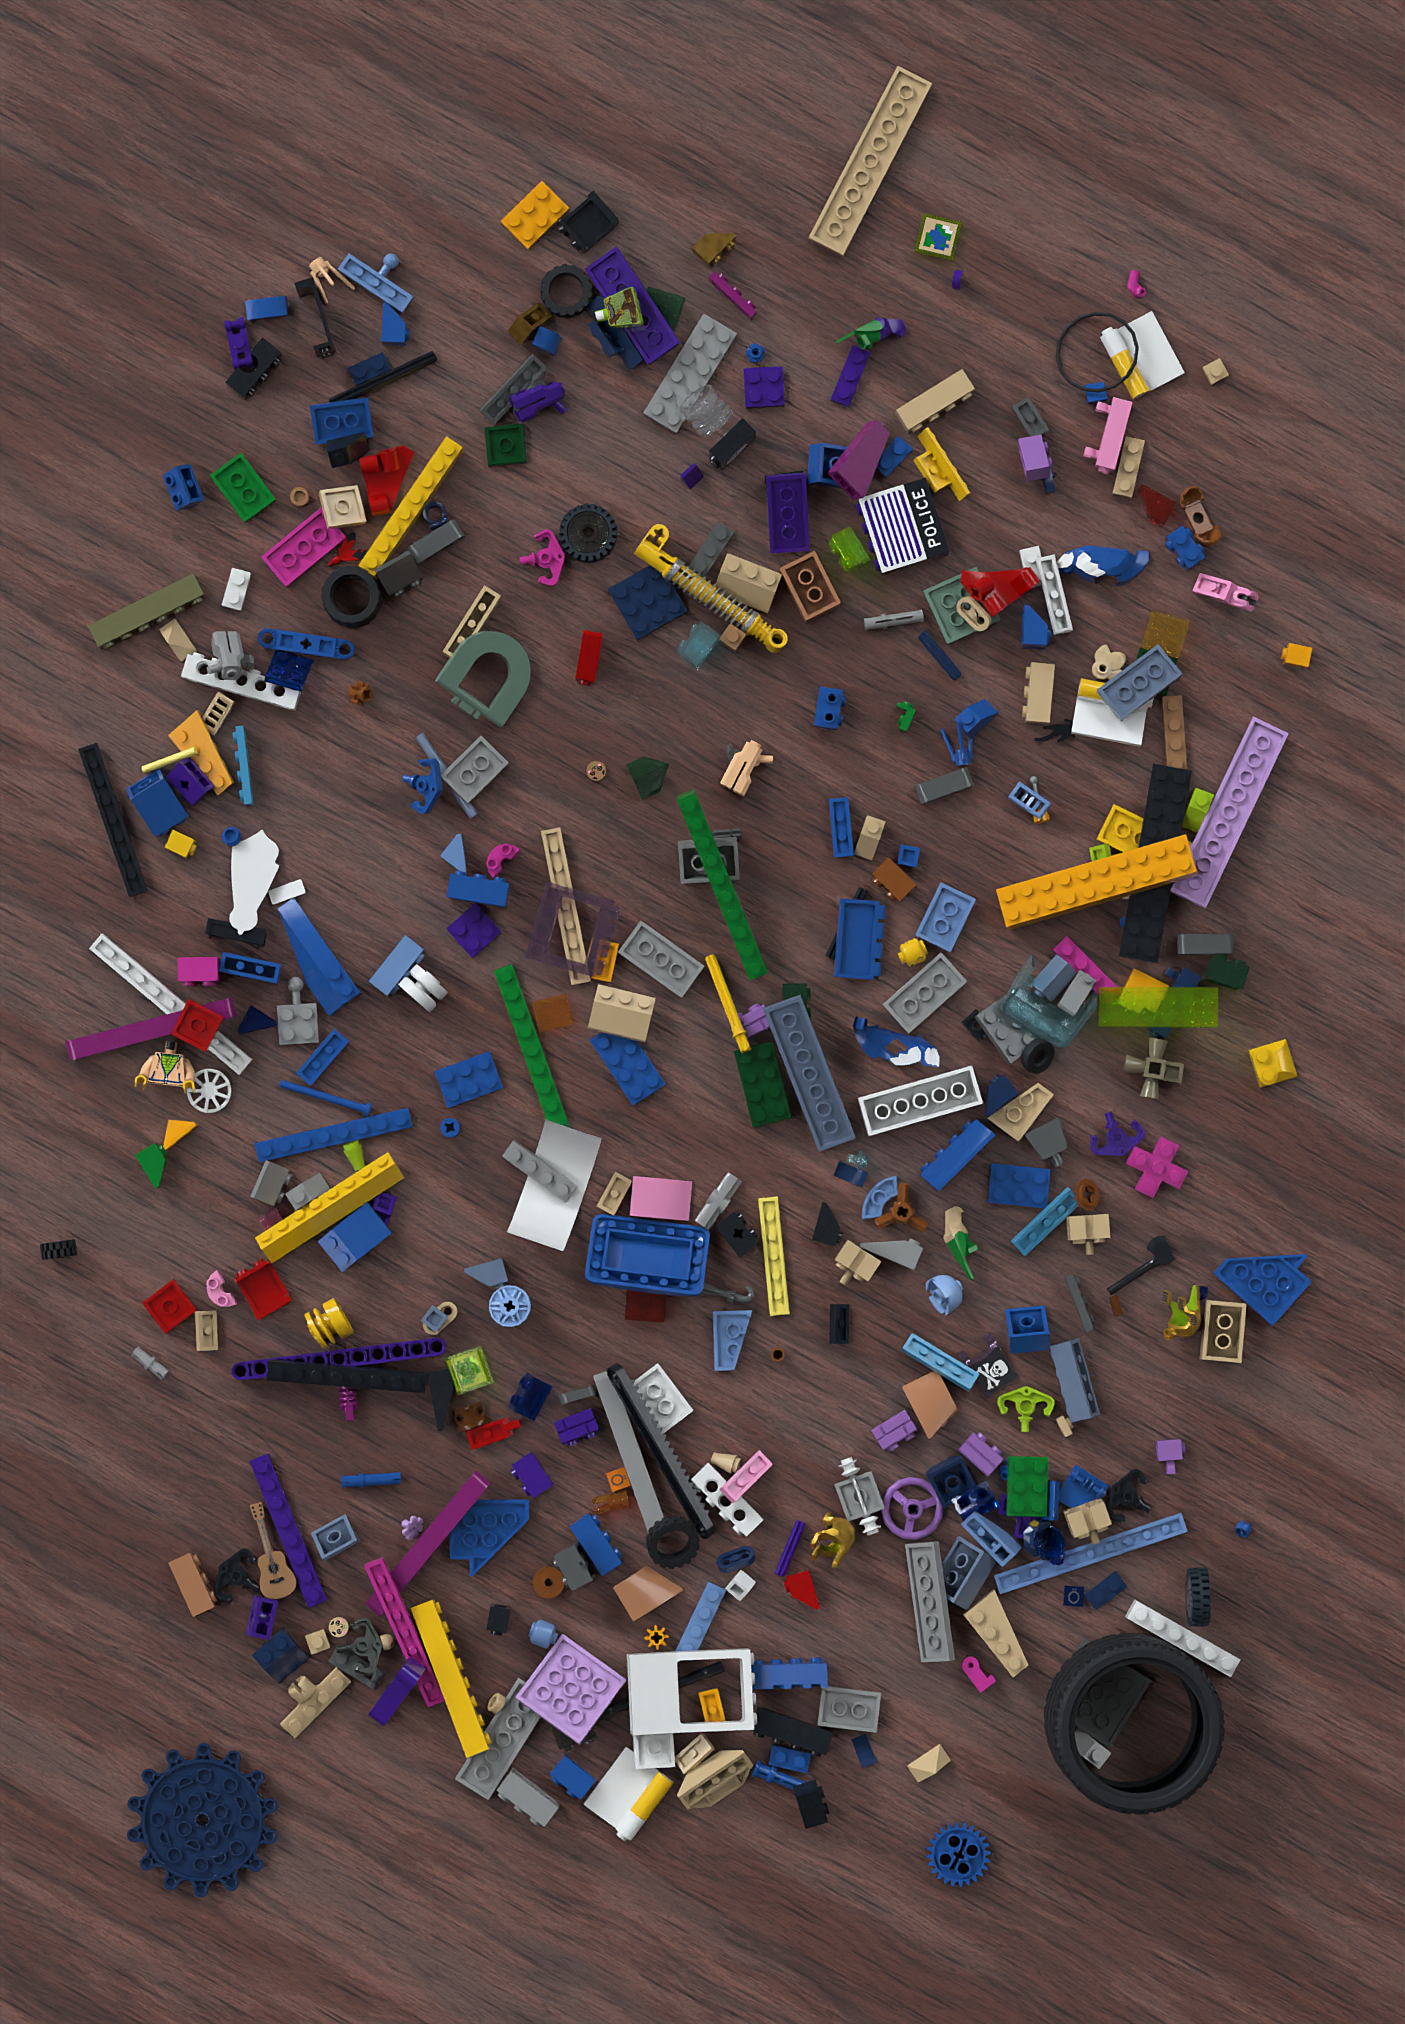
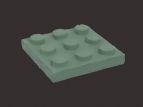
[923,567,1001,645]

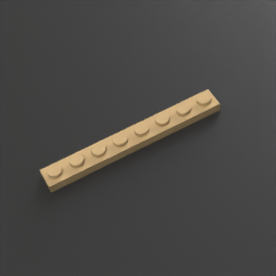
[541,827,591,985]

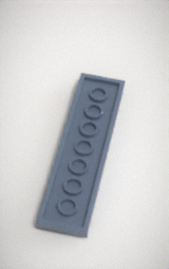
[763,994,856,1152]

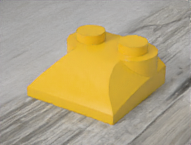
[1248,1039,1298,1088]

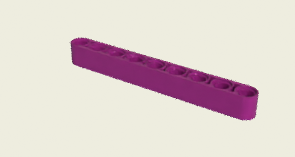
[65,997,237,1061]
[365,1471,491,1616]

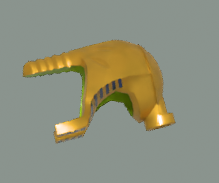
[1162,1285,1201,1340]

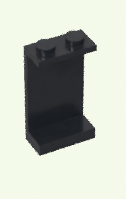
[294,277,336,358]

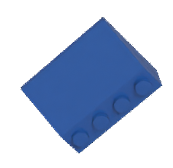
[920,1119,995,1192]

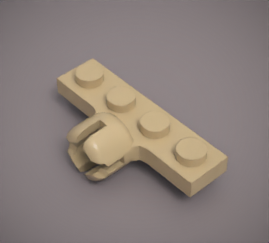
[280,1667,351,1738]

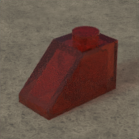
[1138,484,1176,526]

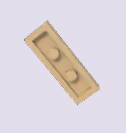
[1112,436,1145,498]

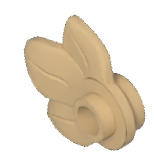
[1092,645,1126,680]

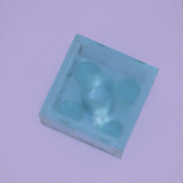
[677,622,720,671]

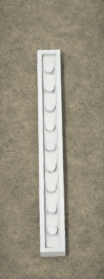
[89,933,253,1075]

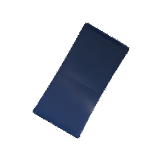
[834,1161,868,1187]
[851,1734,877,1768]

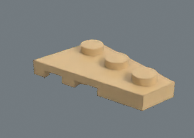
[987,1083,1054,1142]

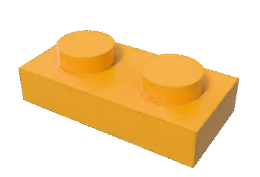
[592,940,619,983]
[698,1688,726,1732]

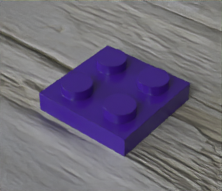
[744,366,785,408]
[446,903,502,958]

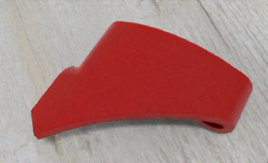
[359,445,414,517]
[960,567,1040,617]

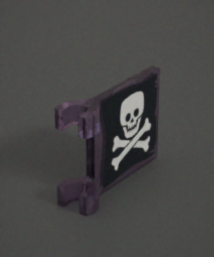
[956,1332,1019,1399]

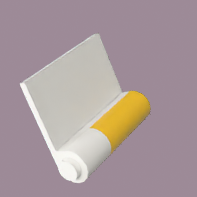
[1100,311,1185,400]
[1071,678,1154,747]
[584,1747,674,1841]

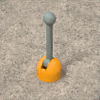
[1030,776,1050,824]

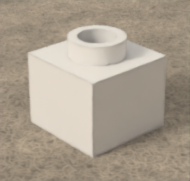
[725,1570,756,1601]

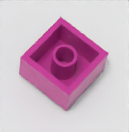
[178,957,221,987]

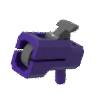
[508,372,567,423]

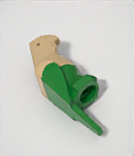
[943,1206,978,1280]

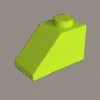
[1182,788,1214,833]

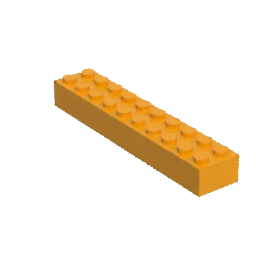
[996,834,1198,930]

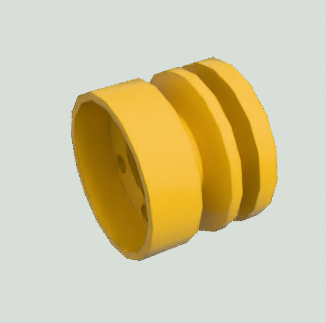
[304,1298,354,1350]

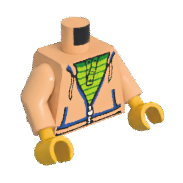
[134,1041,196,1094]

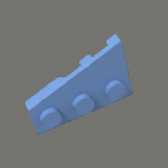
[713,1310,752,1371]

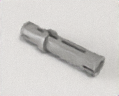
[864,610,924,631]

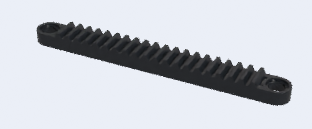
[606,1363,715,1539]

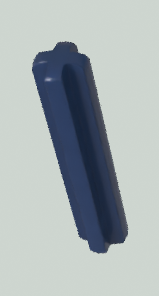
[918,631,961,681]

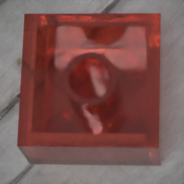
[625,1290,666,1322]

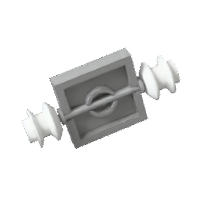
[834,1457,885,1535]

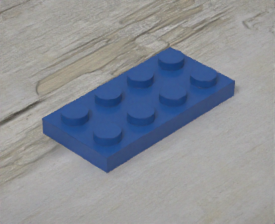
[590,1032,666,1106]

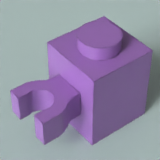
[1156,1439,1185,1474]

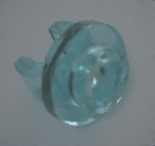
[847,1151,868,1170]

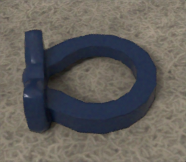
[423,502,449,531]

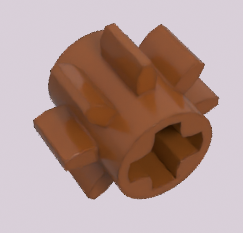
[348,681,372,706]

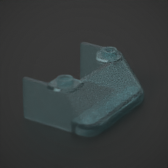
[1002,953,1098,1048]

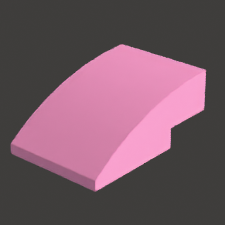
[630,1176,692,1221]

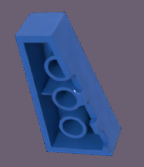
[751,1657,828,1689]

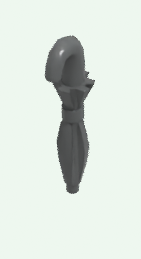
[702,1282,754,1304]

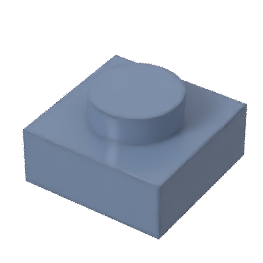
[420,1305,448,1332]

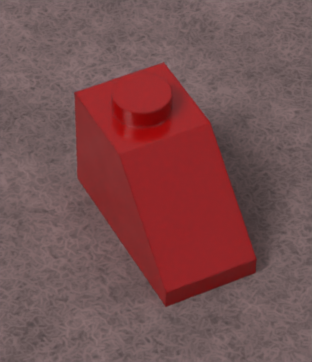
[783,1569,820,1610]

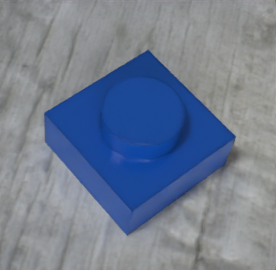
[897,844,920,868]

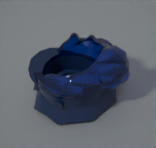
[1023,1519,1066,1565]

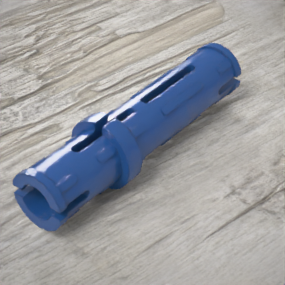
[341,1472,401,1489]

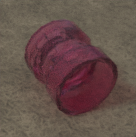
[258,1206,283,1230]

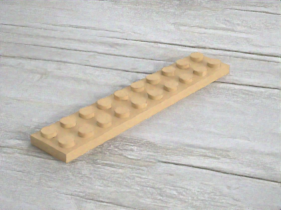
[808,66,932,256]

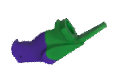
[835,317,905,350]

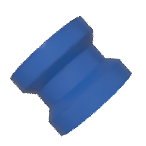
[440,1118,460,1138]

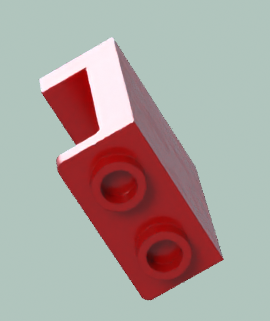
[234,1258,293,1320]

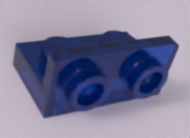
[509,1373,553,1421]

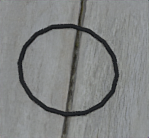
[1055,312,1139,393]

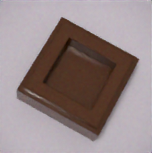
[1109,1295,1123,1316]

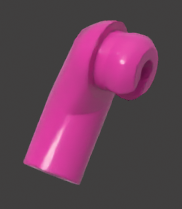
[1127,270,1146,299]

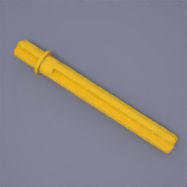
[705,954,751,1053]

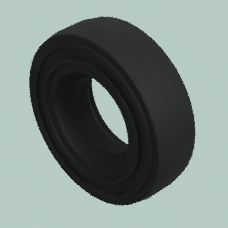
[1021,1038,1054,1074]

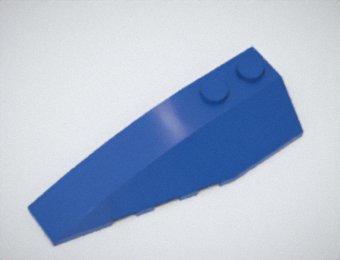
[278,898,361,1016]

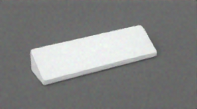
[1035,554,1073,635]

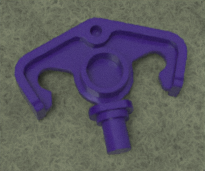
[1090,1111,1145,1156]

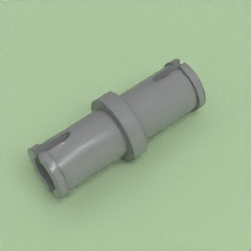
[131,1346,170,1380]

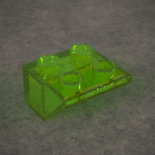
[829,526,871,574]

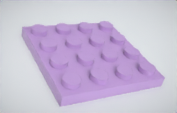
[515,1634,626,1745]

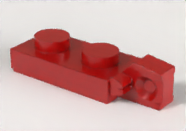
[465,1417,522,1450]

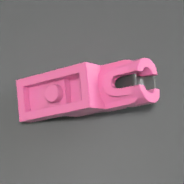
[1193,573,1258,611]

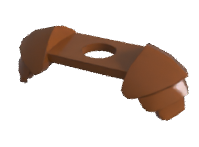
[1180,486,1222,546]

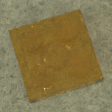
[1141,610,1190,659]

